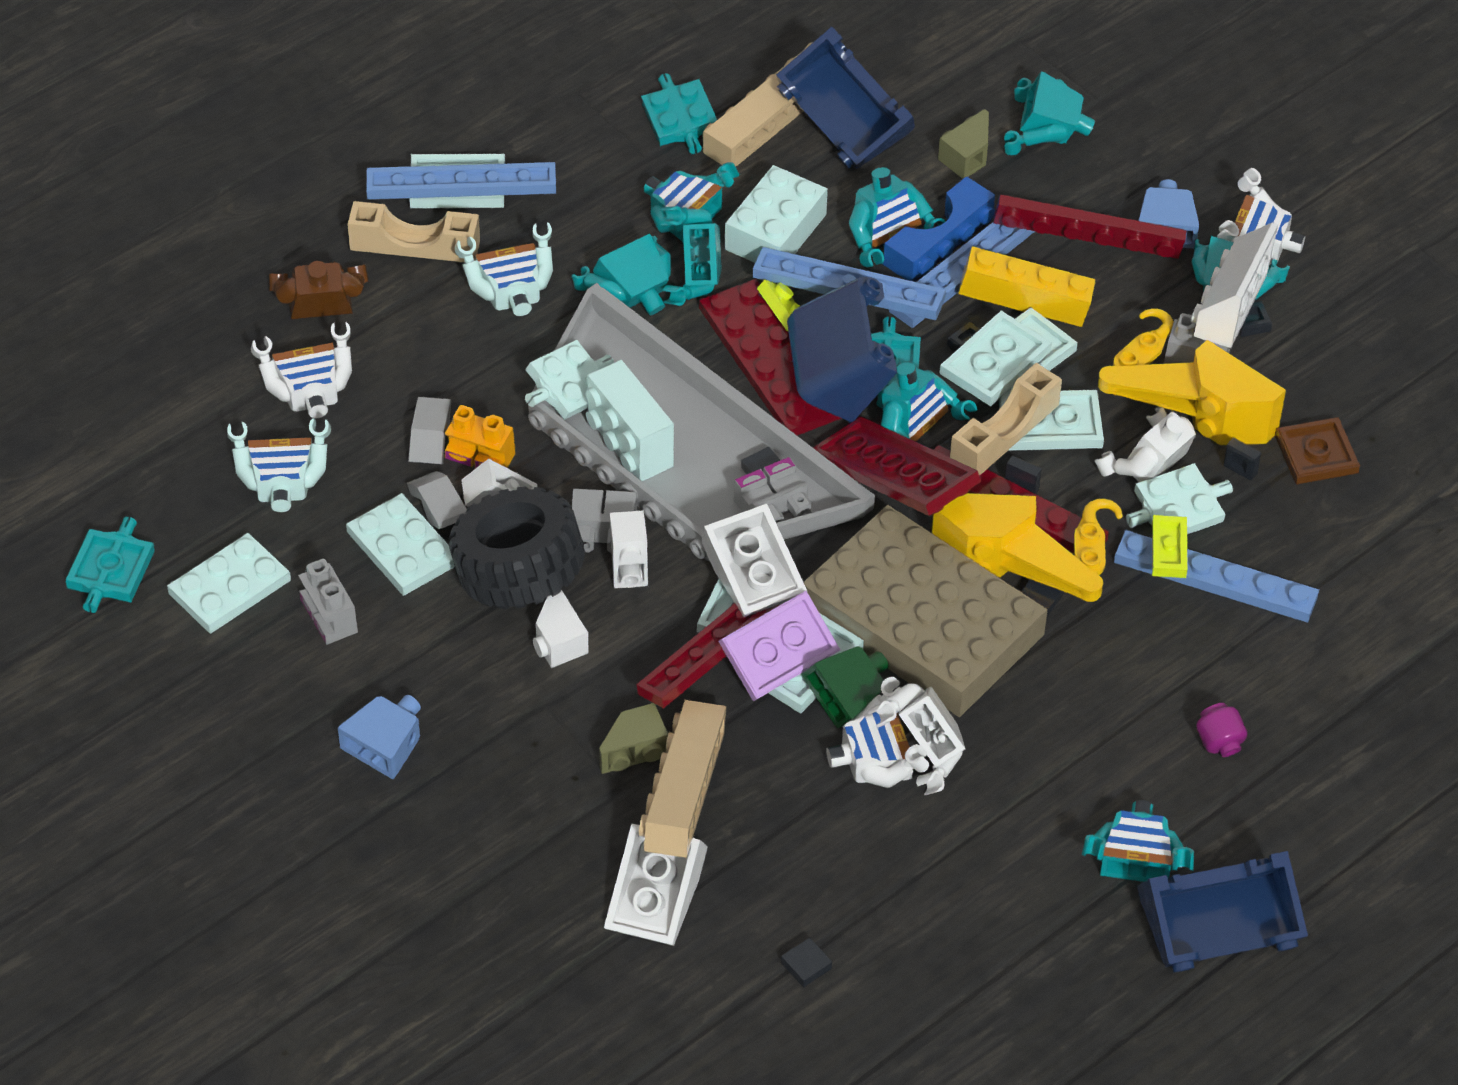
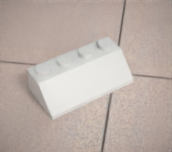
[1191,222,1278,348]

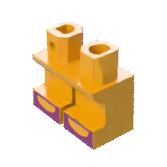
[445,405,516,468]

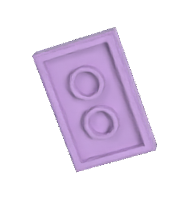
[718,591,840,701]

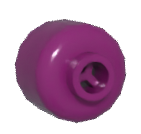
[1196,703,1248,757]

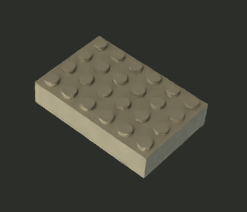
[803,505,1047,717]

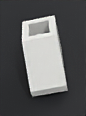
[610,510,648,588]

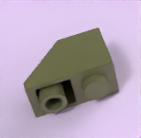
[938,109,989,179]
[599,703,668,774]

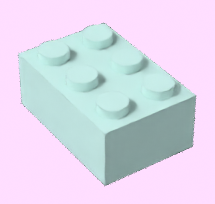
[725,165,828,263]
[586,360,674,481]

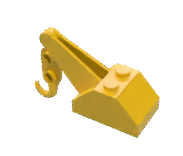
[1098,308,1286,445]
[931,493,1123,602]

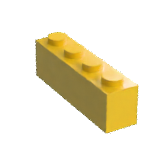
[958,246,1095,327]

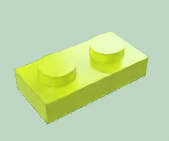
[757,280,800,332]
[1152,515,1188,578]

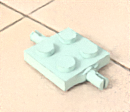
[525,340,614,420]
[1126,463,1233,534]

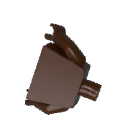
[269,261,369,319]

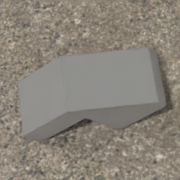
[409,397,451,464]
[407,471,467,529]

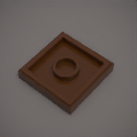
[1275,417,1360,484]

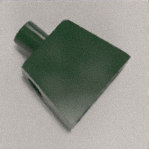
[801,646,889,729]

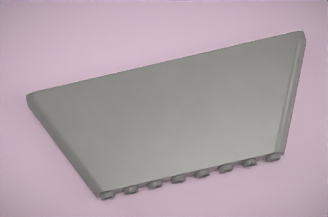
[528,283,875,561]

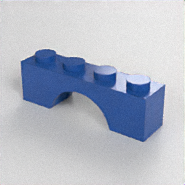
[883,176,995,282]

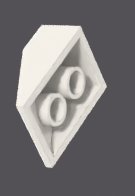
[702,504,808,617]
[604,824,708,946]

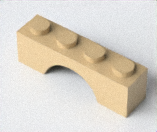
[348,201,480,262]
[950,363,1062,476]

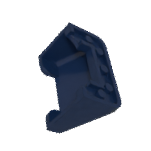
[776,27,915,169]
[787,276,897,422]
[1137,851,1308,973]

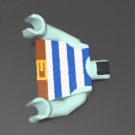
[455,222,553,316]
[227,418,331,512]

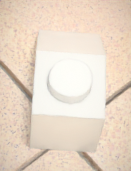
[462,459,537,507]
[533,590,588,668]

